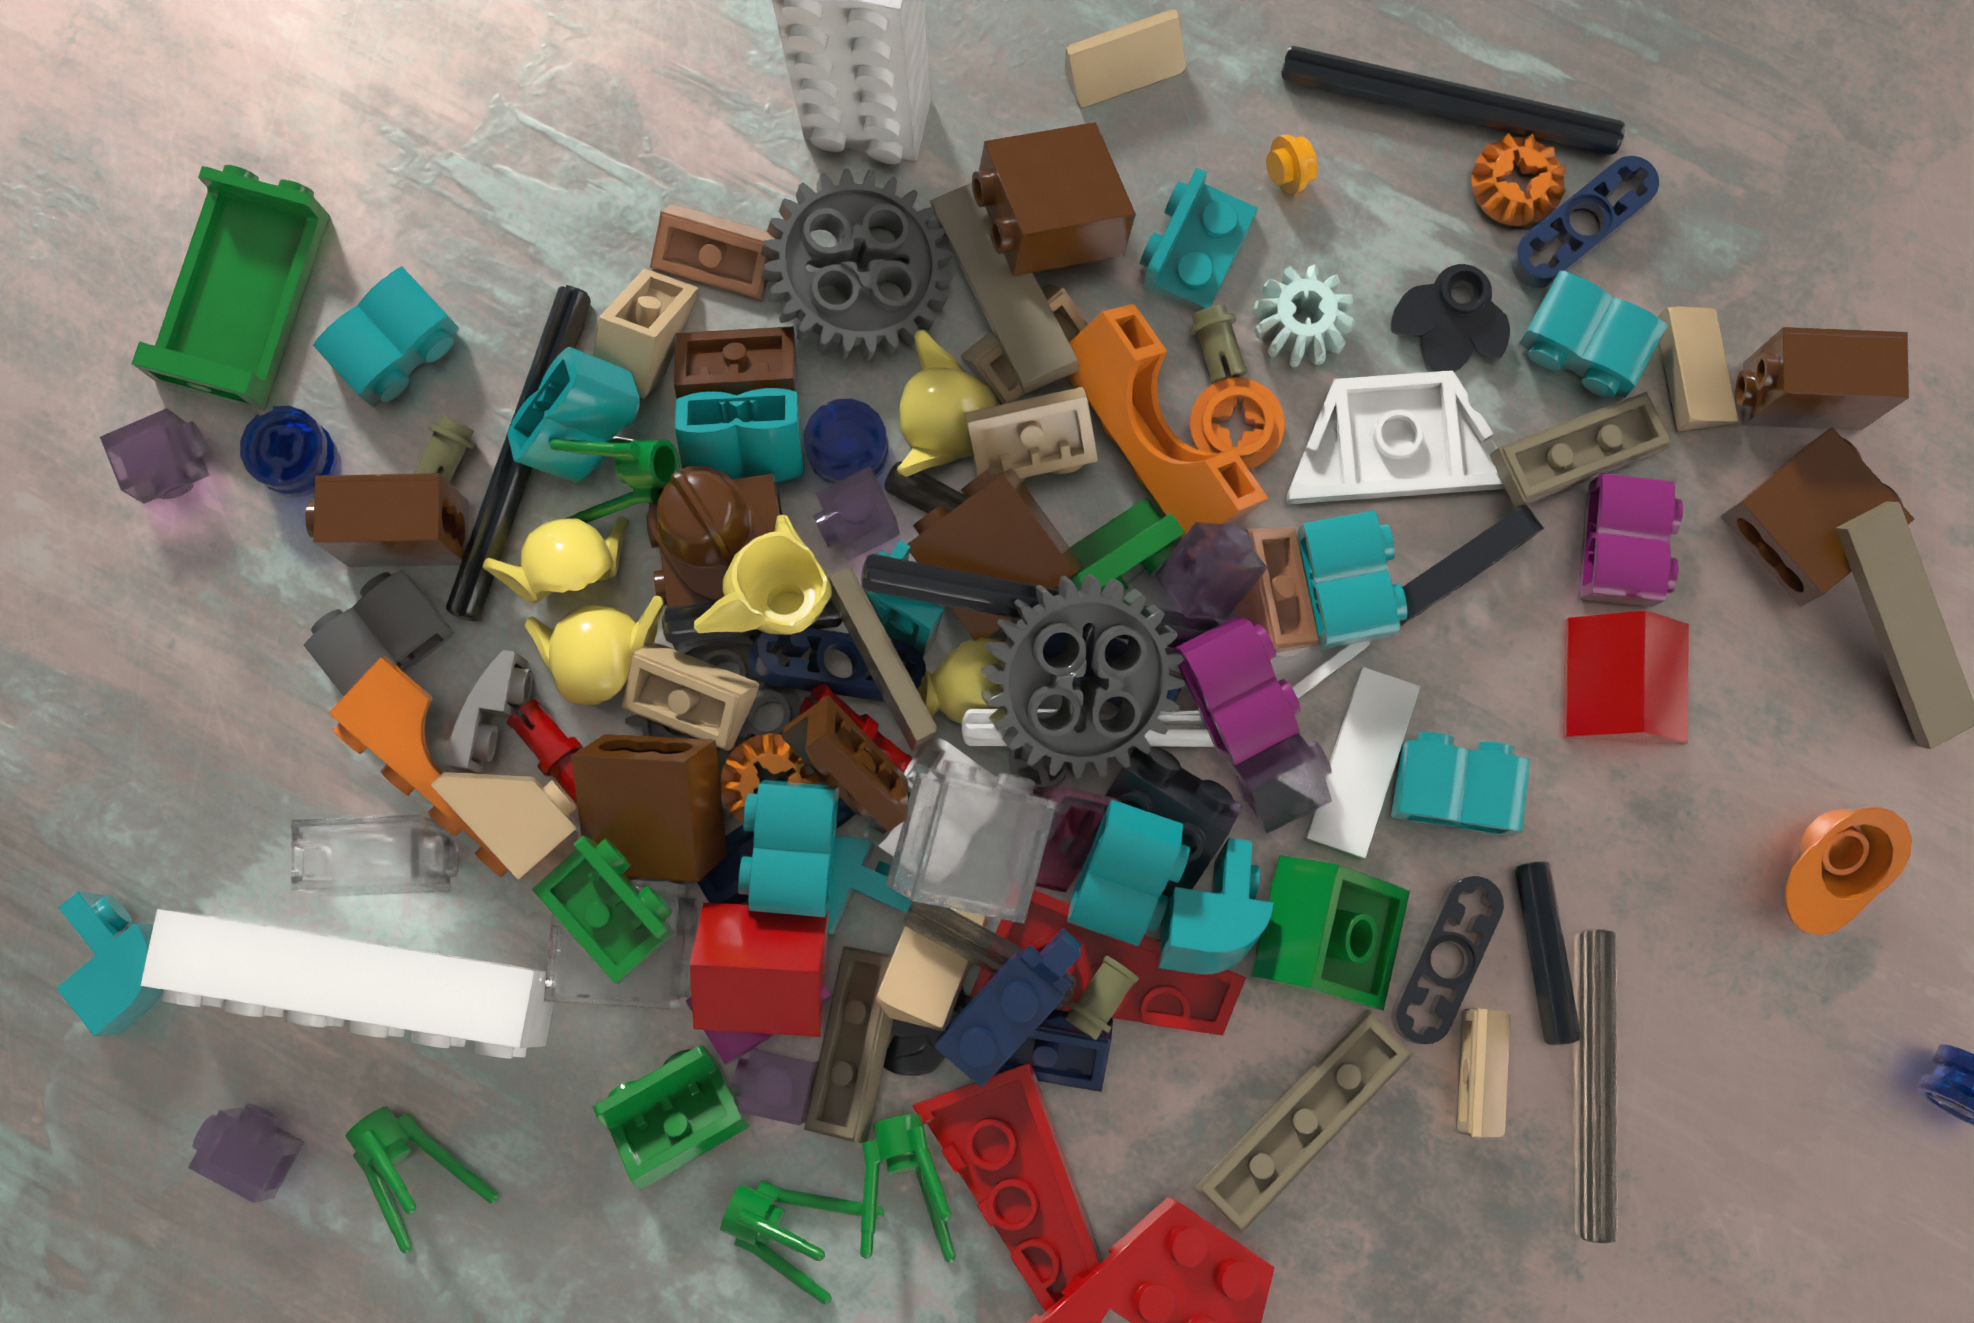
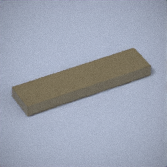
[930,182,1079,394]
[1836,501,1974,749]
[1195,1010,1414,1234]

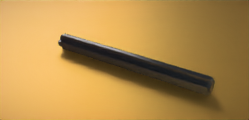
[1281,46,1625,155]
[446,285,591,621]
[861,554,1219,648]

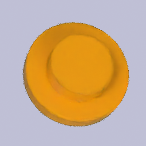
[1266,134,1318,194]

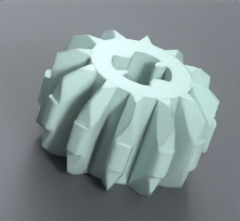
[1253,264,1355,368]

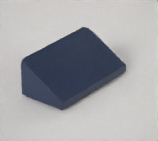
[995,1009,1113,1092]

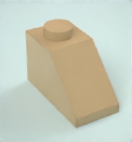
[593,268,698,399]
[431,772,578,880]

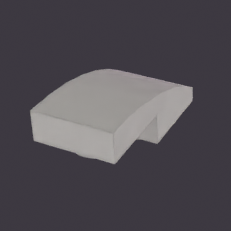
[444,650,533,774]

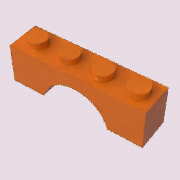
[1068,304,1268,550]
[329,656,522,880]

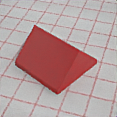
[1563,610,1689,745]
[689,902,829,1037]

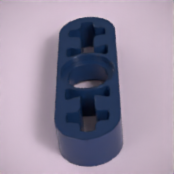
[1511,156,1659,288]
[748,627,926,702]

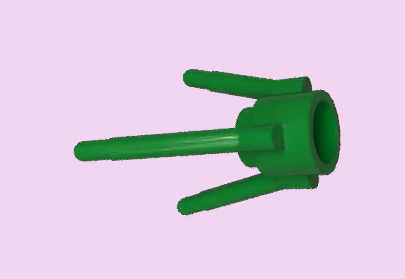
[550,436,680,523]
[345,1106,498,1253]
[860,1114,956,1263]
[720,1180,884,1305]

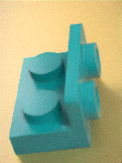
[1139,168,1258,312]
[863,540,944,658]

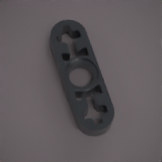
[1399,504,1544,626]
[1391,876,1504,1044]

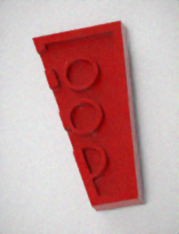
[969,882,1246,1036]
[912,1061,1103,1312]

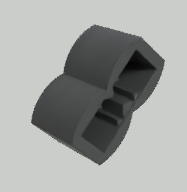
[304,570,454,696]

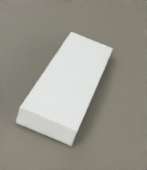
[1304,667,1421,860]

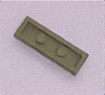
[1489,391,1673,508]
[829,567,937,751]
[804,946,893,1143]

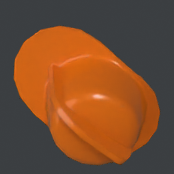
[1785,806,1912,936]

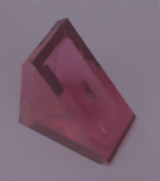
[1009,786,1119,893]

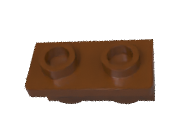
[674,326,797,399]
[782,695,908,832]

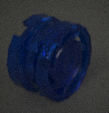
[804,398,889,490]
[240,406,337,497]
[1916,1044,1974,1126]

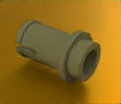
[1190,304,1248,384]
[414,415,475,483]
[1065,955,1139,1040]

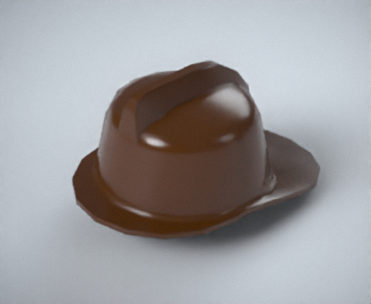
[648,466,767,601]

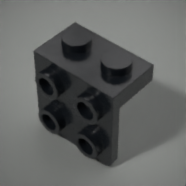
[1069,747,1243,899]

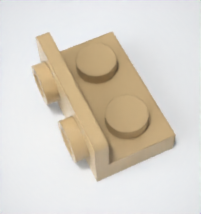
[964,387,1098,481]

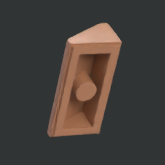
[650,205,774,300]
[1223,527,1320,653]

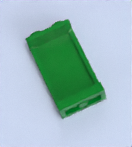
[131,165,330,410]

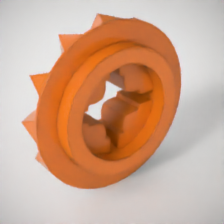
[1471,133,1566,226]
[1189,377,1285,470]
[721,734,820,824]

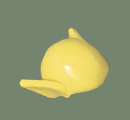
[897,330,998,477]
[694,514,832,635]
[483,516,629,603]
[524,596,664,706]
[918,638,1005,724]

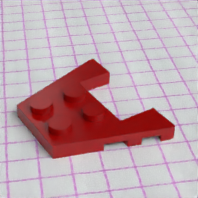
[1026,1197,1275,1323]

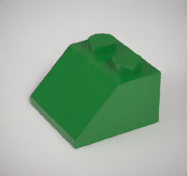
[1252,855,1410,1011]

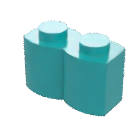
[313,266,459,406]
[1519,270,1668,398]
[507,347,640,483]
[675,388,804,482]
[1297,510,1407,649]
[1391,732,1531,836]
[738,780,839,917]
[1067,800,1190,946]

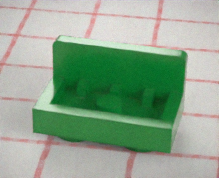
[1069,499,1185,594]
[532,836,676,984]
[593,1045,750,1190]

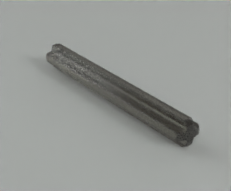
[1580,929,1618,1244]

